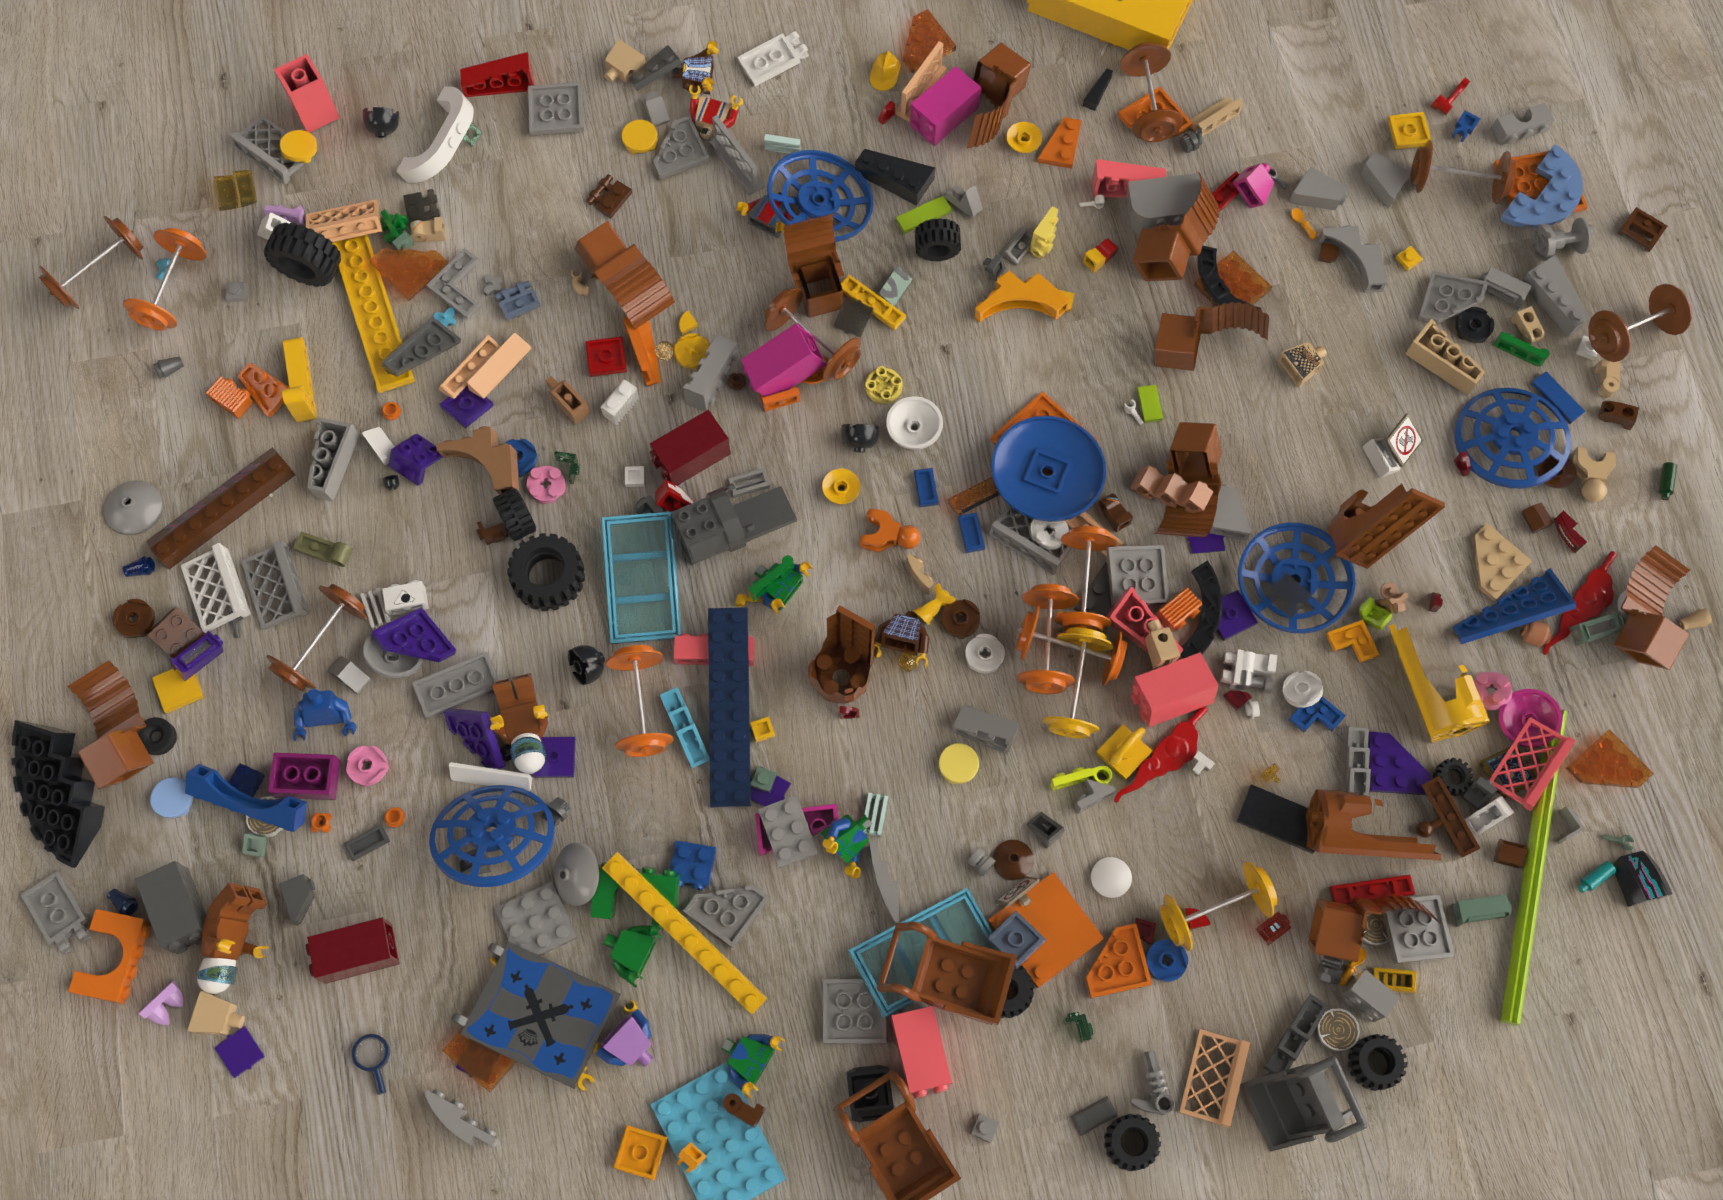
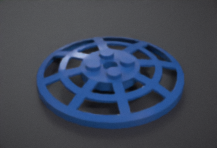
[767,150,873,242]
[1454,388,1571,489]
[1238,522,1356,634]
[429,785,555,887]

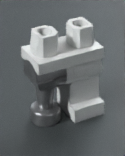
[1220,649,1277,693]

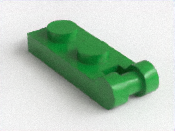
[1493,332,1550,367]
[748,555,794,601]

